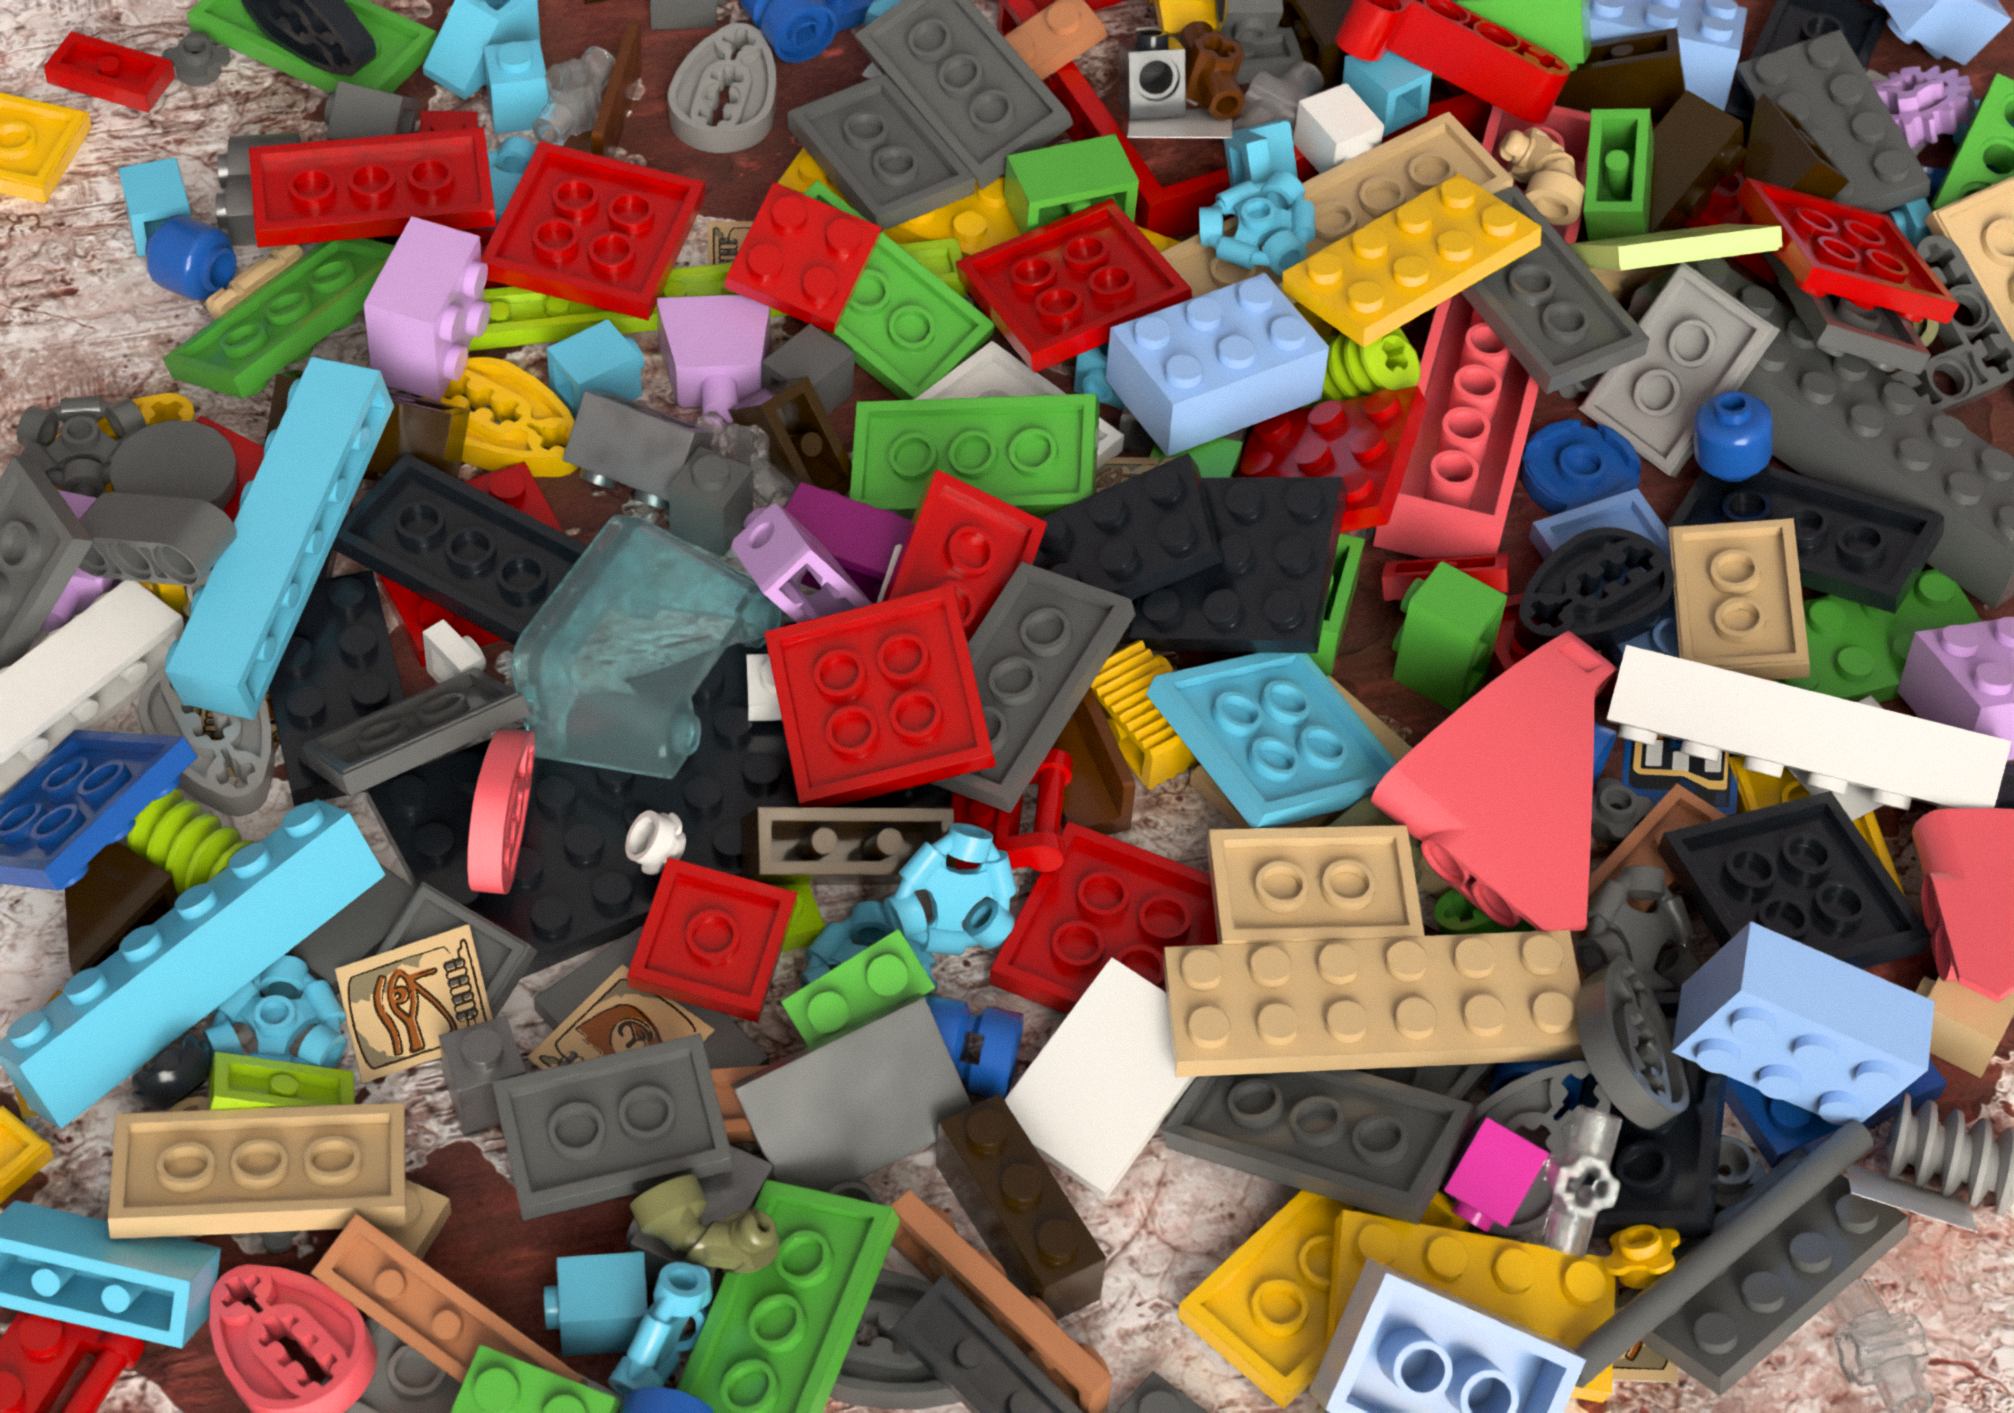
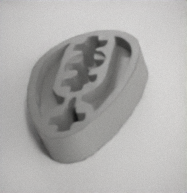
[668,23,777,153]
[138,666,275,816]

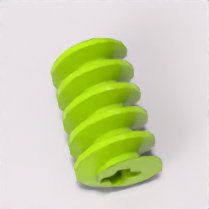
[1301,328,1421,409]
[126,788,255,894]

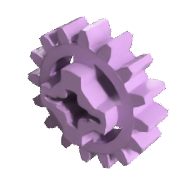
[1871,66,1976,148]

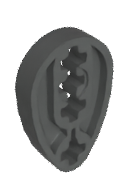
[1577,955,1689,1129]
[1443,1060,1611,1236]
[830,1268,960,1410]

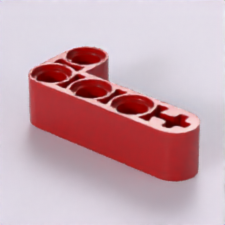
[1335,0,1571,124]

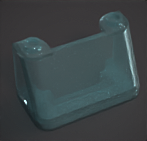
[511,515,782,780]

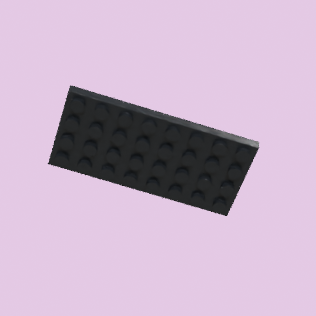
[366,621,950,979]

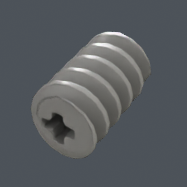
[1884,1092,2014,1217]

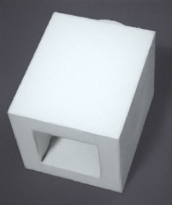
[1293,83,1385,174]

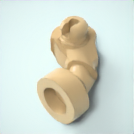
[1499,127,1585,225]

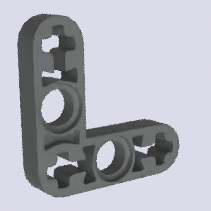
[1890,235,2014,413]

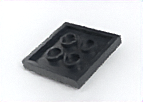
[1129,477,1348,653]
[1657,791,1932,969]

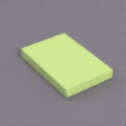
[1568,224,1782,270]

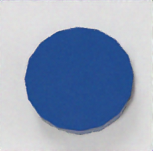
[1520,419,1641,515]

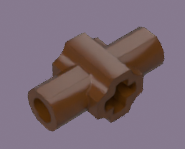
[1178,21,1245,120]

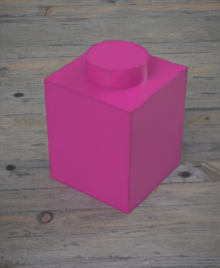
[1444,1117,1551,1232]

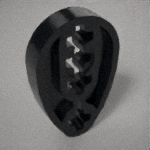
[241,0,377,76]
[1514,527,1674,653]

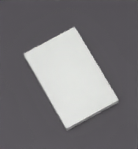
[1004,957,1196,1200]

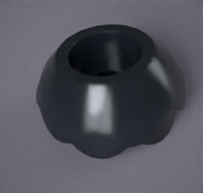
[131,1034,212,1111]

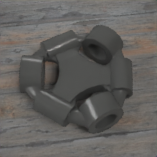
[17,395,147,498]
[1577,866,1703,993]

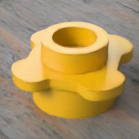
[1604,1225,1680,1289]

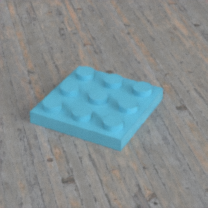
[1146,653,1397,828]

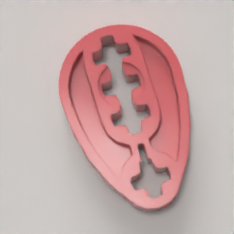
[468,728,535,895]
[209,1264,377,1413]

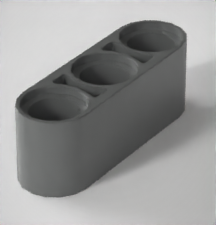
[78,492,237,586]

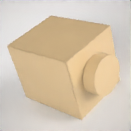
[1915,976,2014,1078]

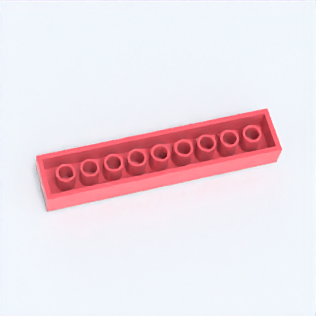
[1373,105,1591,559]

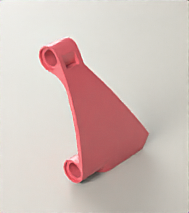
[1371,631,1620,932]
[1912,808,2014,1002]

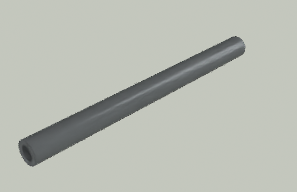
[1572,1120,1874,1388]

